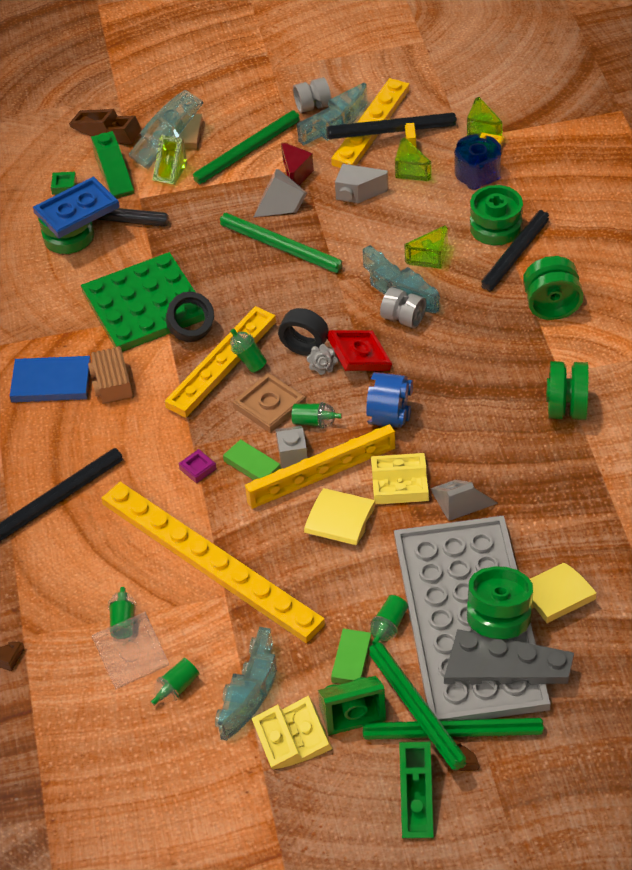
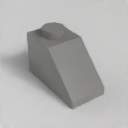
[335,164,388,203]
[275,426,307,469]

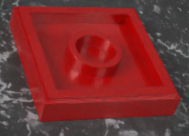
[327,330,392,371]

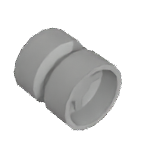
[293,77,332,113]
[380,287,426,328]

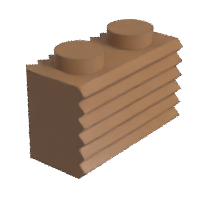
[88,346,133,404]

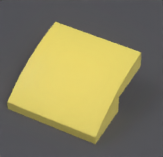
[371,453,429,504]
[304,488,375,545]
[530,563,596,623]
[252,696,333,770]

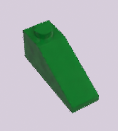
[91,131,135,199]
[399,742,434,838]

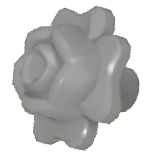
[307,344,338,375]

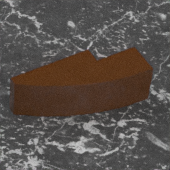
[69,109,142,144]

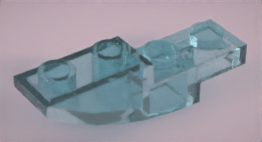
[297,83,368,146]
[128,90,204,169]
[362,245,440,314]
[215,627,277,741]

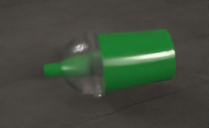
[230,329,267,373]
[292,402,342,428]
[108,587,137,639]
[370,595,408,645]
[150,658,200,706]

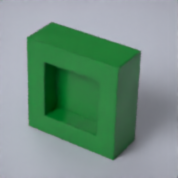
[51,171,77,195]

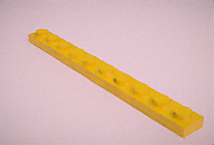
[101,482,325,644]

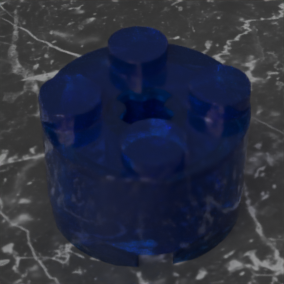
[454,134,501,190]

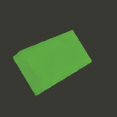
[223,439,281,480]
[331,629,372,684]

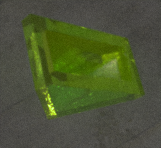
[467,97,502,138]
[152,135,187,185]
[395,137,431,181]
[404,225,448,269]

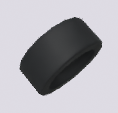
[166,291,215,342]
[278,308,329,356]

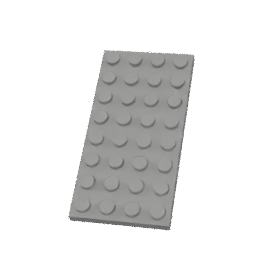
[394,516,550,721]

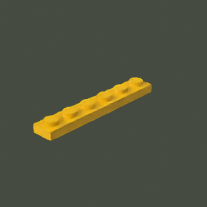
[331,78,410,168]
[164,306,276,418]
[245,424,395,509]

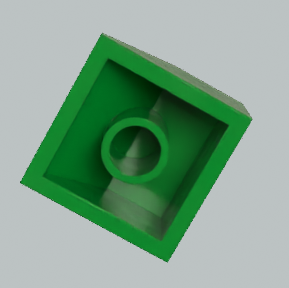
[318,676,386,736]

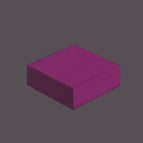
[178,449,217,484]

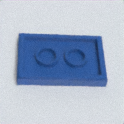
[33,176,120,238]
[10,356,91,402]

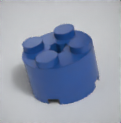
[366,372,413,428]

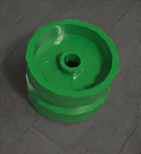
[470,185,523,246]
[38,218,94,254]
[523,256,584,320]
[546,361,589,420]
[467,566,533,639]

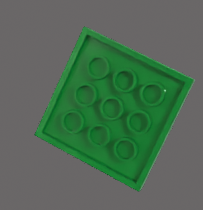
[81,252,205,352]

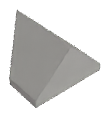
[253,169,307,218]
[431,480,497,521]

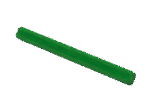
[193,110,300,184]
[220,213,343,273]
[369,642,466,771]
[363,718,544,740]

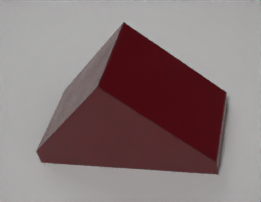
[281,143,314,186]

